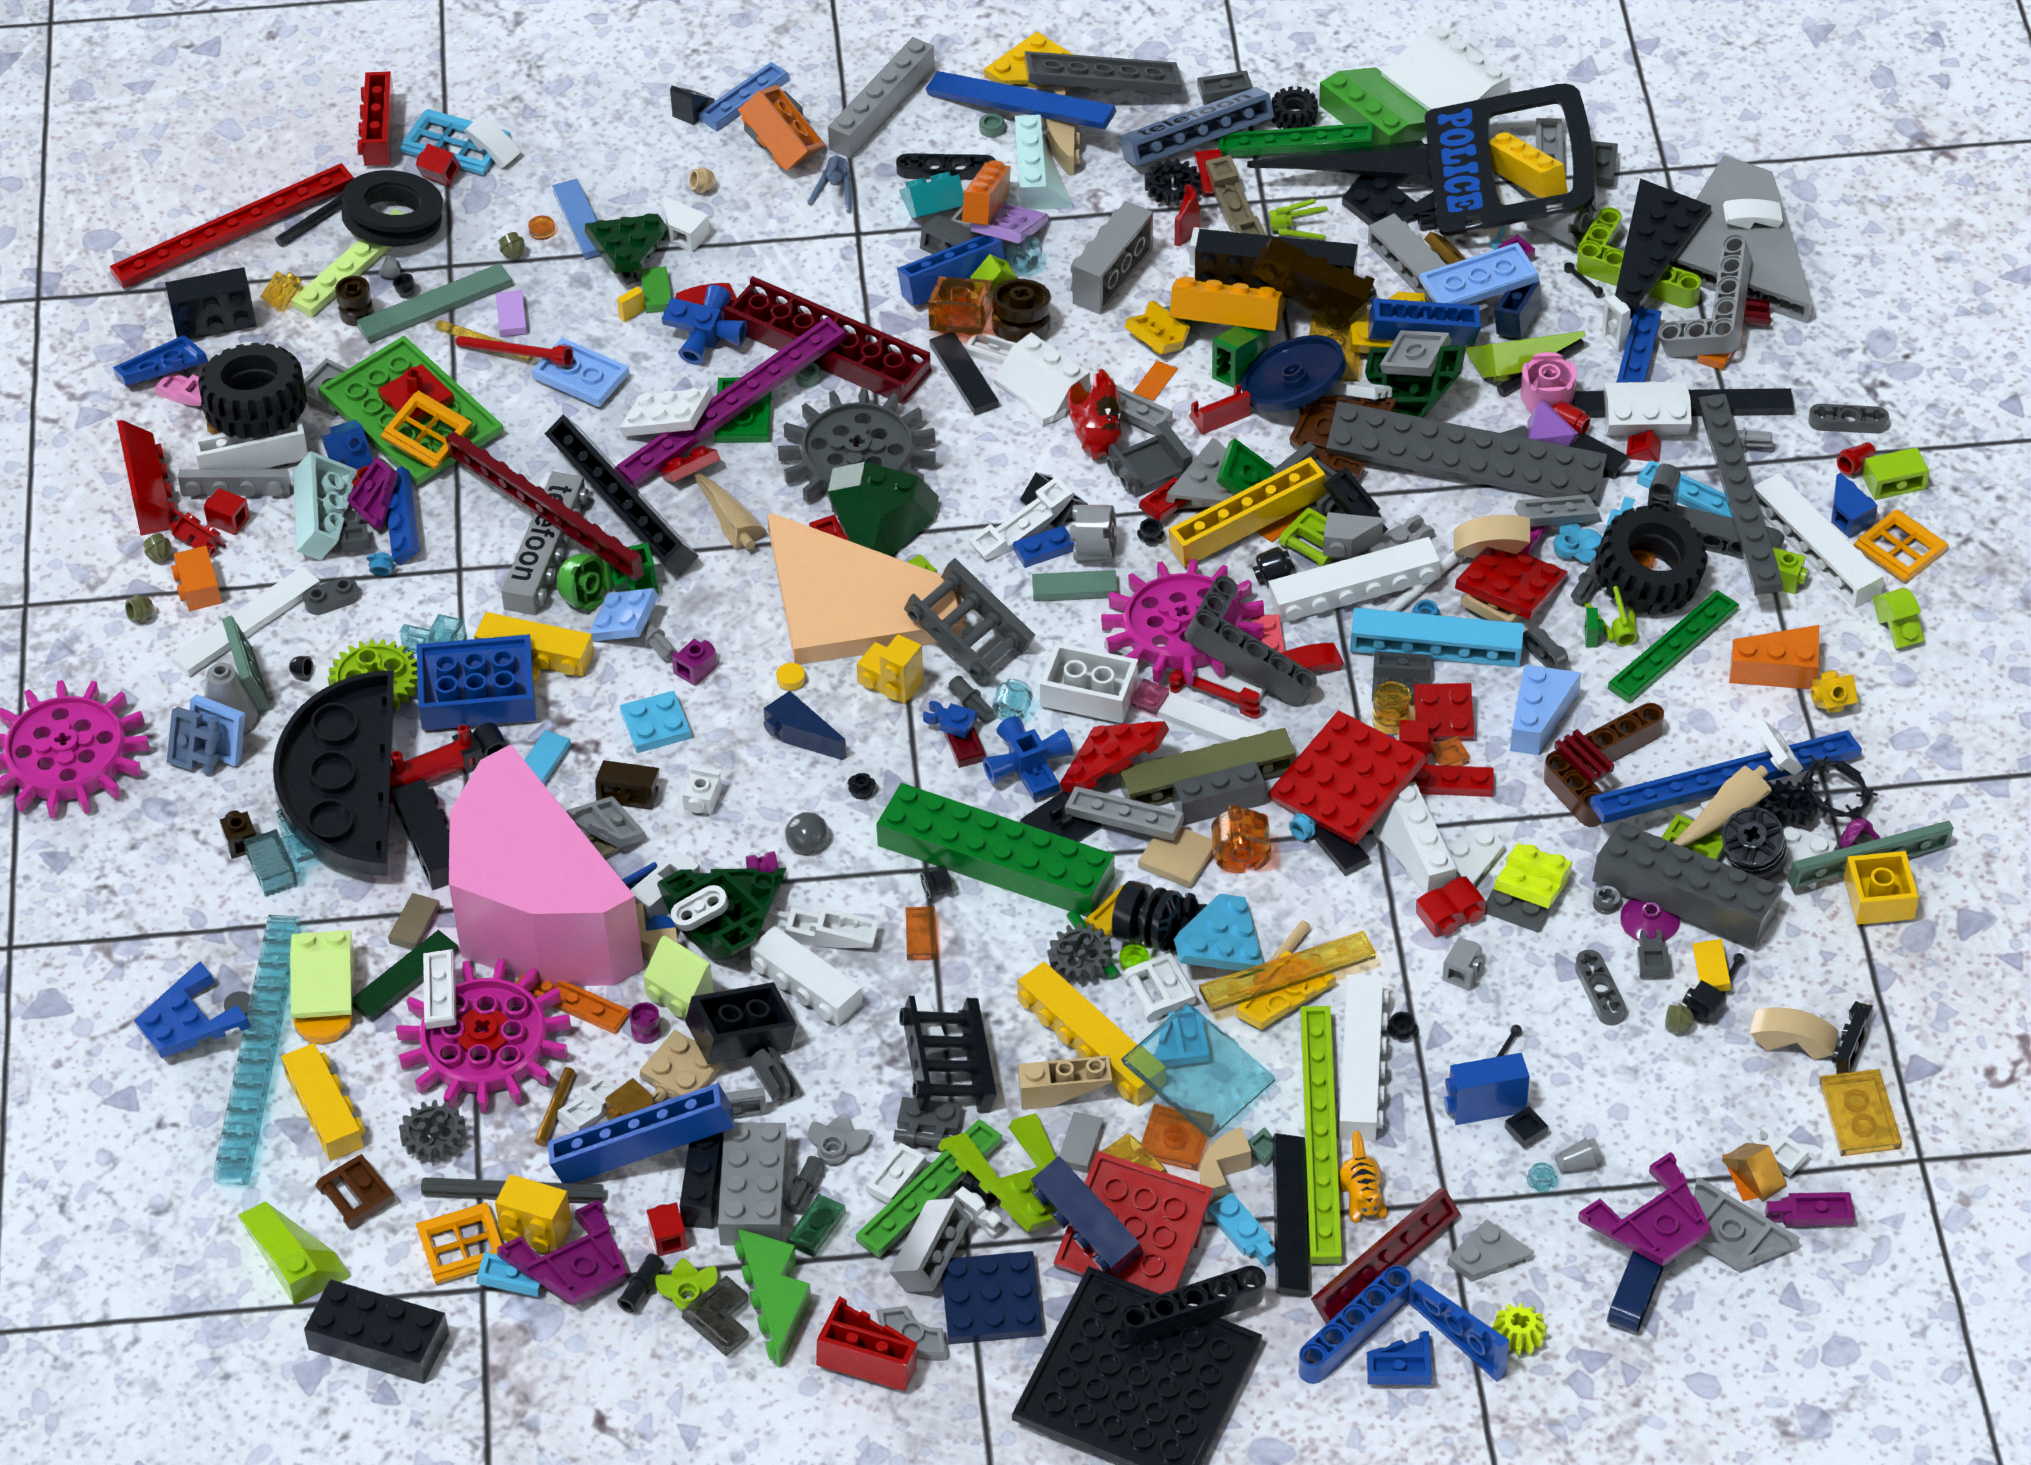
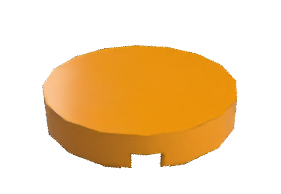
[293,1014,353,1044]

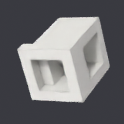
[682,765,722,815]

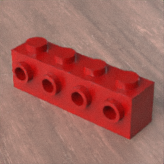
[357,71,394,166]

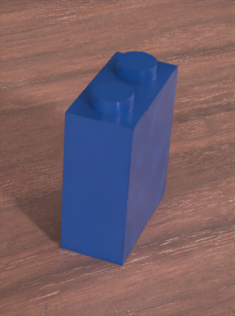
[1444,1052,1530,1125]

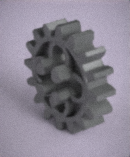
[1047,923,1113,984]
[399,1100,467,1162]

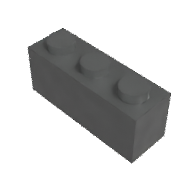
[1173,761,1265,826]

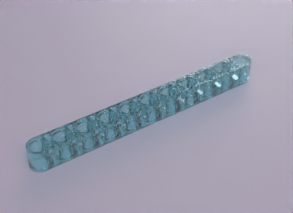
[214,915,301,1185]

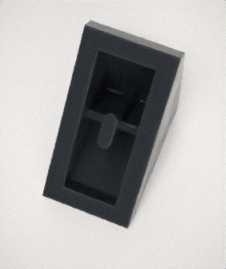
[670,85,715,125]

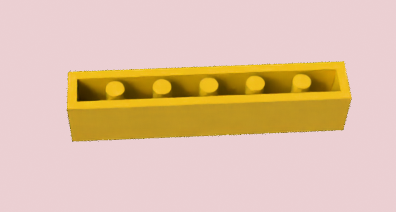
[1169,457,1326,567]
[1017,961,1165,1107]

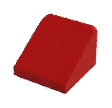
[1626,430,1661,462]

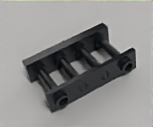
[899,996,997,1113]

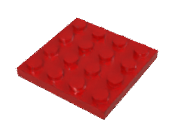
[1267,710,1428,845]
[1053,1151,1214,1294]

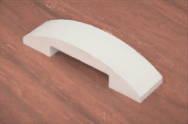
[969,476,1074,560]

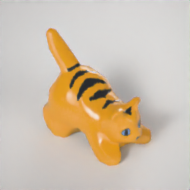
[1338,1131,1388,1223]

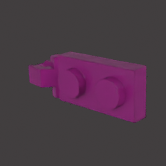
[1765,1192,1855,1226]

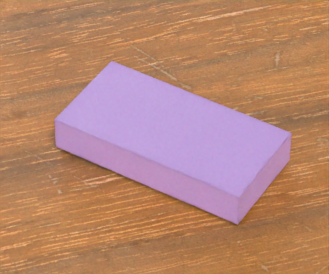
[496,290,527,337]

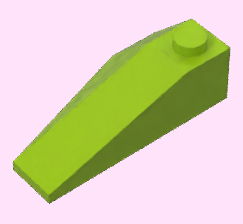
[1466,331,1585,382]
[238,1201,350,1305]

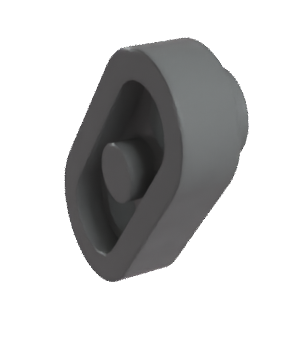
[303,578,359,615]
[1523,626,1568,670]

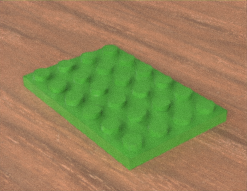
[318,336,504,486]

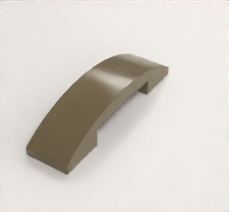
[1205,155,1266,235]

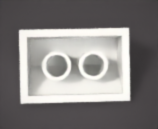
[994,332,1090,423]
[1604,382,1692,436]

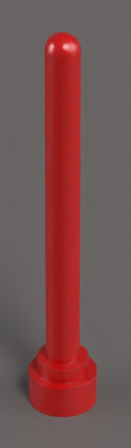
[455,336,573,367]

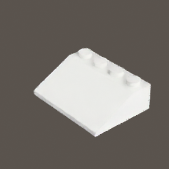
[1381,25,1511,111]

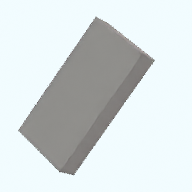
[1059,1112,1103,1172]

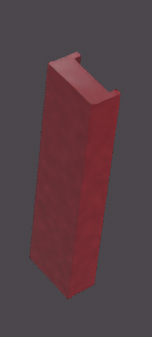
[723,276,932,405]

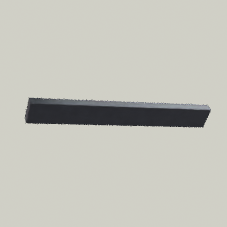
[1573,388,1794,417]

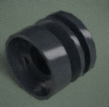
[1721,807,1789,880]
[1112,880,1184,952]

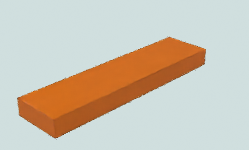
[516,975,630,1035]

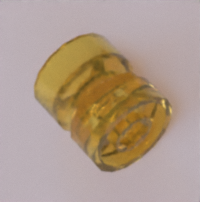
[1372,681,1411,735]

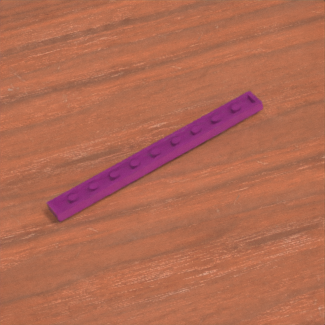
[616,317,846,487]

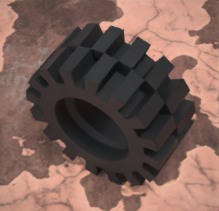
[1272,86,1318,129]

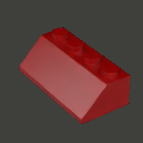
[117,420,177,536]

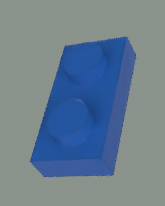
[1013,525,1075,568]

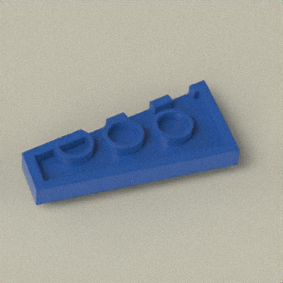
[1408,1278,1510,1382]

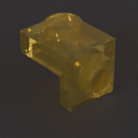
[260,270,304,312]

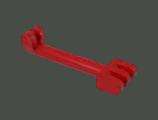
[1169,669,1261,719]

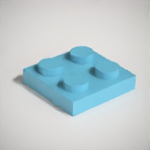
[620,690,691,753]

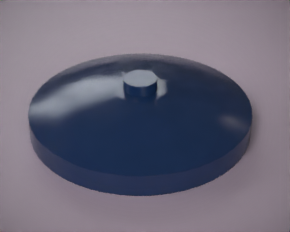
[1241,335,1347,412]

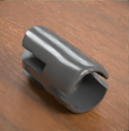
[750,1047,800,1102]

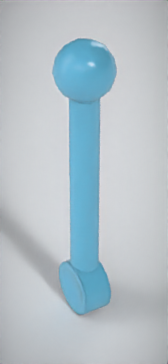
[1491,225,1508,250]

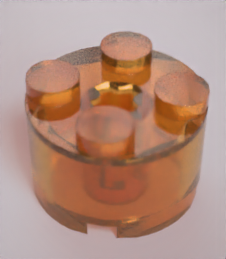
[1211,805,1271,873]

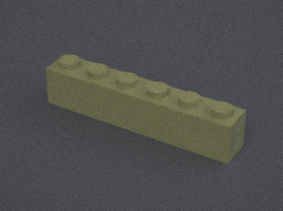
[1119,728,1296,806]

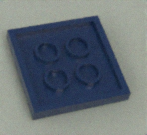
[941,1251,1043,1345]

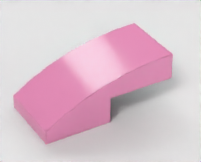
[155,372,202,406]

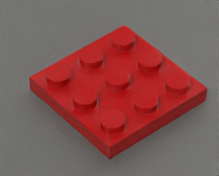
[1455,547,1568,620]

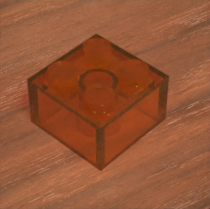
[928,276,992,336]

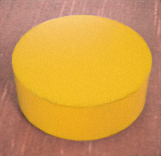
[776,663,805,691]

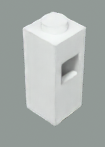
[630,850,700,922]

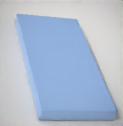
[1419,242,1539,305]

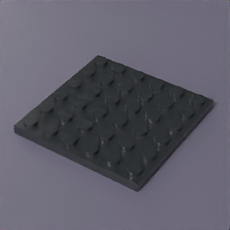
[1012,1266,1262,1465]

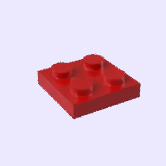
[1413,683,1474,741]

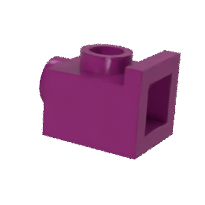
[672,639,717,686]

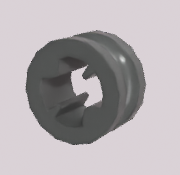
[1593,885,1620,915]

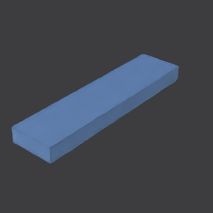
[698,62,790,132]
[552,179,600,259]

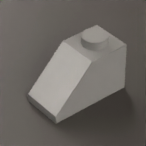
[1323,512,1383,558]

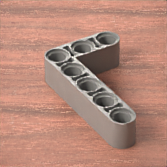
[1658,234,1751,357]

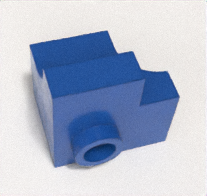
[321,420,373,469]

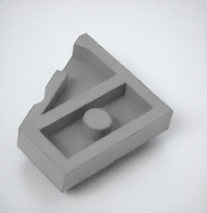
[566,796,645,848]
[1447,1219,1534,1282]

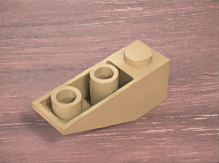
[1018,1055,1112,1110]

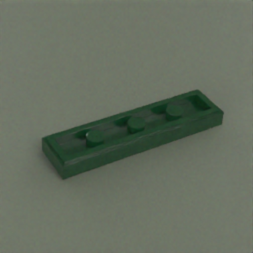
[352,930,459,1022]

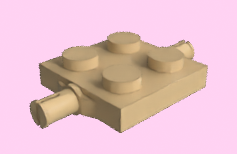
[639,1030,724,1105]

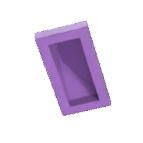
[1527,400,1579,447]

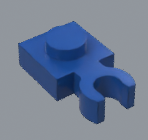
[923,701,977,739]

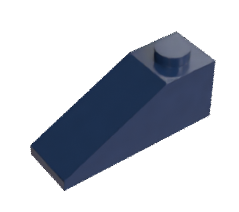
[763,691,847,760]

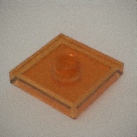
[1138,1104,1213,1171]

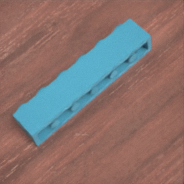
[1350,608,1524,668]

